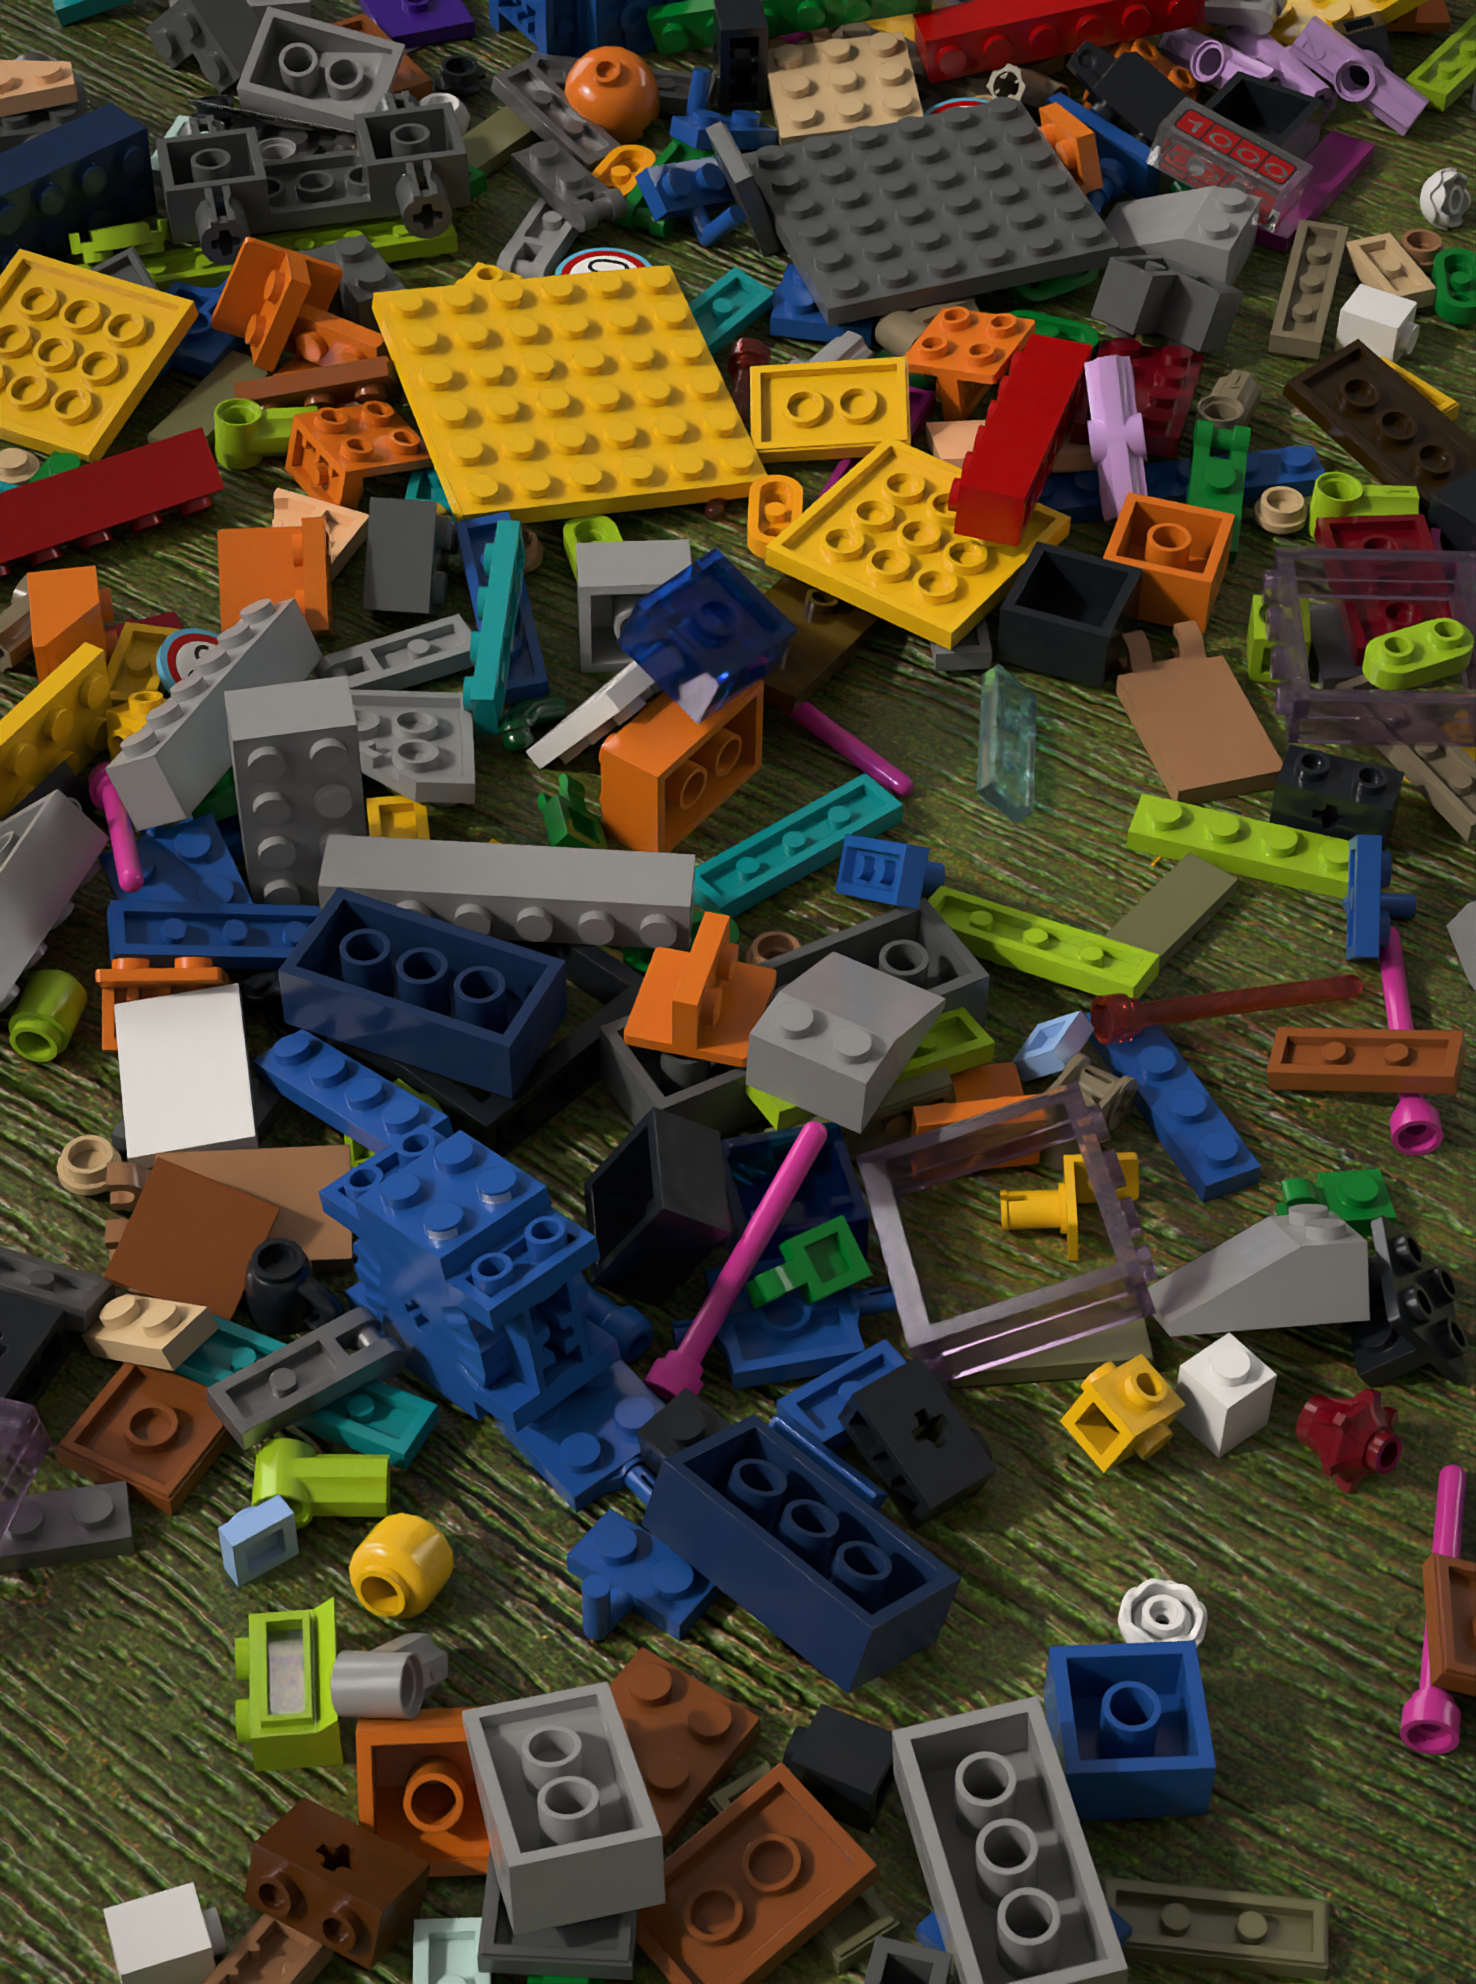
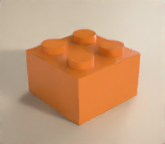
[1103,492,1235,634]

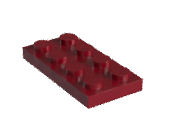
[1070,337,1204,458]
[1314,514,1463,666]

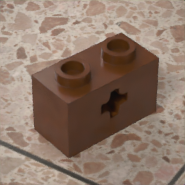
[243,1797,431,1970]

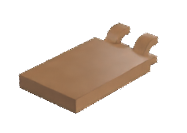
[1115,620,1283,805]
[105,1145,354,1273]

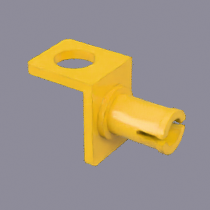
[1000,1152,1139,1261]

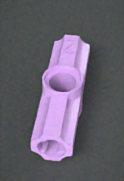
[1289,15,1430,136]
[1223,25,1338,123]
[1159,27,1285,89]
[1084,355,1148,525]

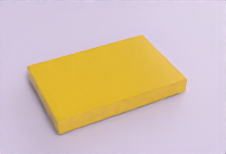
[750,356,911,463]

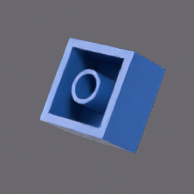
[1043,1641,1216,1820]

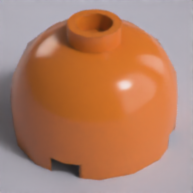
[564,46,661,146]

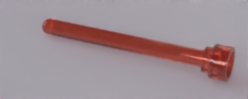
[704,338,771,522]
[1090,974,1363,1045]

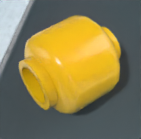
[349,1513,454,1620]

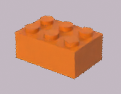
[599,653,764,853]

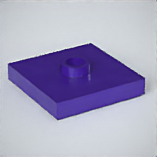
[359,0,475,49]

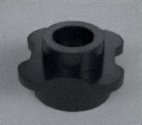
[434,55,486,98]
[190,94,242,127]

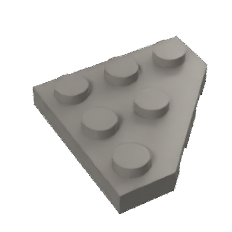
[350,689,476,807]

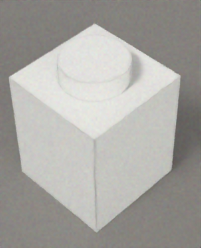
[1334,284,1420,364]
[1175,1332,1277,1458]
[103,1882,227,1984]

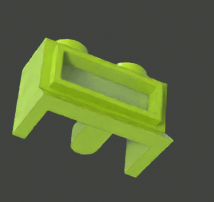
[235,1596,343,1772]

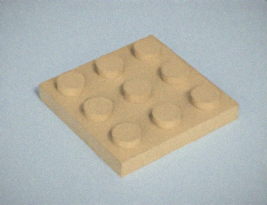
[767,32,924,146]

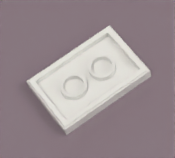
[114,983,259,1168]

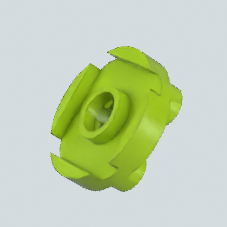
[68,218,172,264]

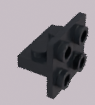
[1349,1215,1469,1388]

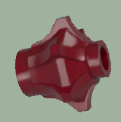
[1296,1389,1402,1494]

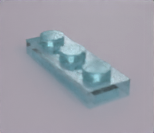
[977,664,1037,824]

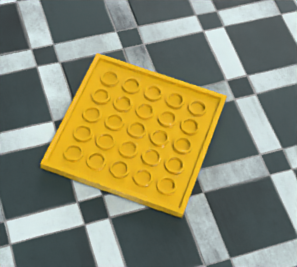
[372,265,768,524]

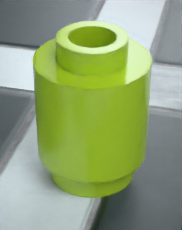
[8,970,88,1062]

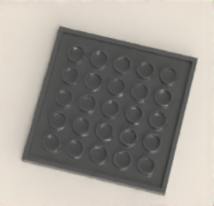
[742,97,1120,326]

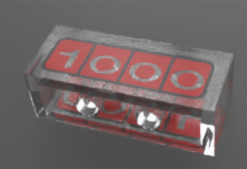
[1146,97,1313,233]

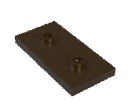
[1282,339,1476,521]
[693,574,888,714]

